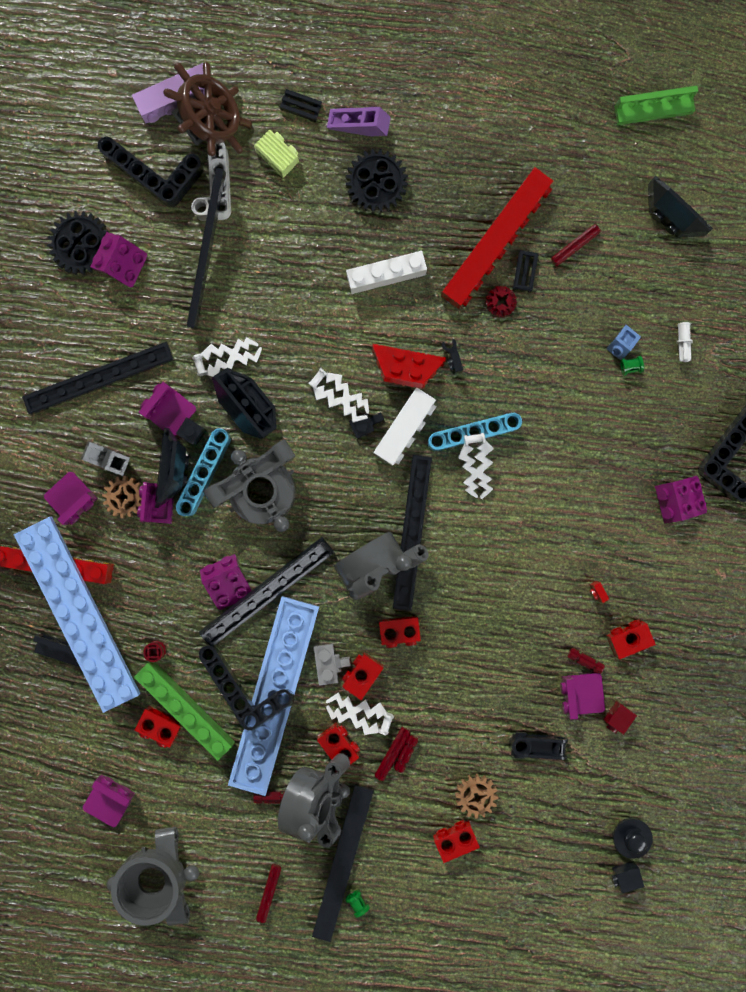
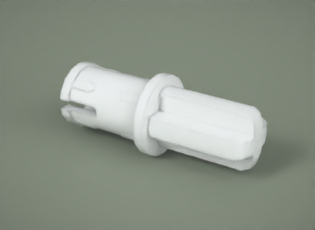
[677,322,693,362]

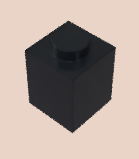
[176,417,207,446]
[611,861,645,894]

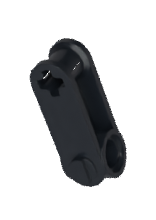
[509,732,568,760]

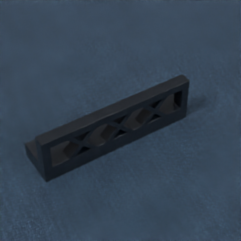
[33,633,80,667]

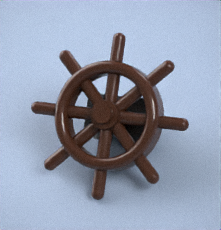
[163,62,252,156]

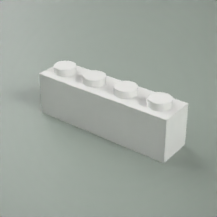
[346,251,427,294]
[373,388,437,466]

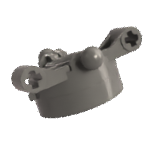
[203,439,296,532]
[334,531,429,600]
[278,753,350,848]
[107,827,199,926]

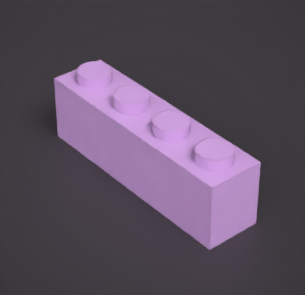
[132,63,204,123]

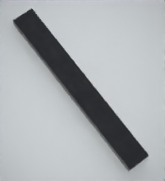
[187,168,226,328]
[22,341,174,415]
[392,455,432,611]
[199,537,335,646]
[312,784,374,942]

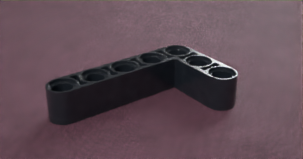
[97,136,203,207]
[698,405,746,502]
[199,646,295,730]

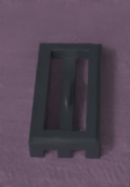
[279,89,322,122]
[512,250,539,293]

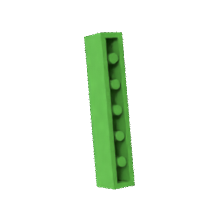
[134,662,235,761]

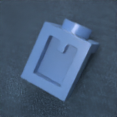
[607,325,641,360]

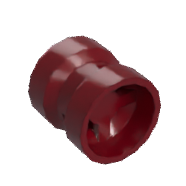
[143,640,167,662]

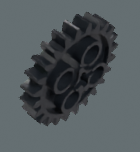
[346,149,408,214]
[47,211,110,275]

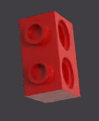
[379,616,421,648]
[134,706,182,748]
[317,722,360,764]
[433,820,480,863]

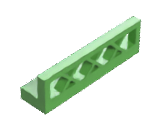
[614,86,698,125]

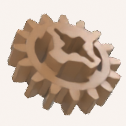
[102,476,142,518]
[455,773,498,819]

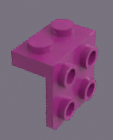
[90,232,147,287]
[139,382,196,436]
[44,472,98,525]
[655,476,707,524]
[137,482,174,524]
[200,554,252,610]
[560,673,605,720]
[83,774,135,827]

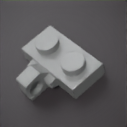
[314,643,351,686]

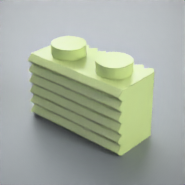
[254,130,299,178]

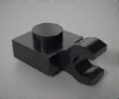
[441,339,463,375]
[349,412,384,439]

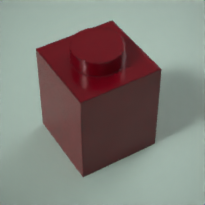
[603,700,637,735]

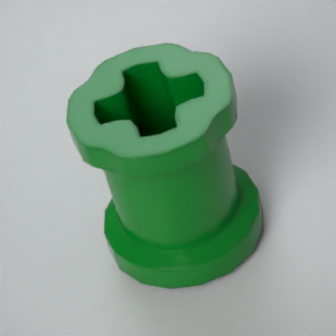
[620,356,644,376]
[345,890,370,918]

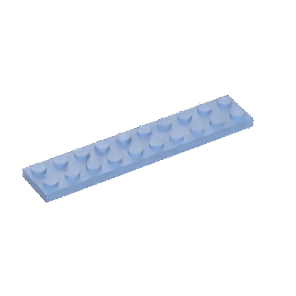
[14,517,141,713]
[228,596,320,796]

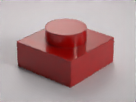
[589,581,609,603]

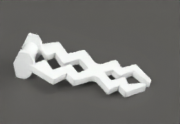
[192,337,262,377]
[308,368,369,422]
[458,433,494,499]
[326,692,394,735]

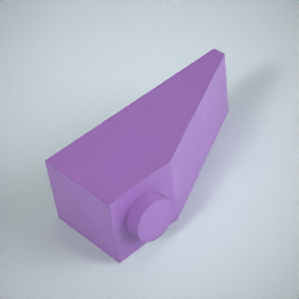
[327,107,391,136]

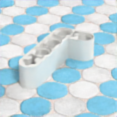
[191,143,231,221]

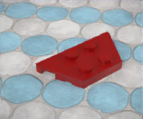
[372,344,446,389]

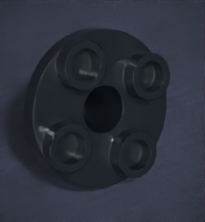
[612,817,653,859]

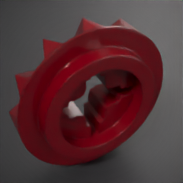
[486,286,517,317]

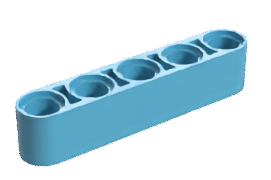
[428,413,522,451]
[176,428,231,516]

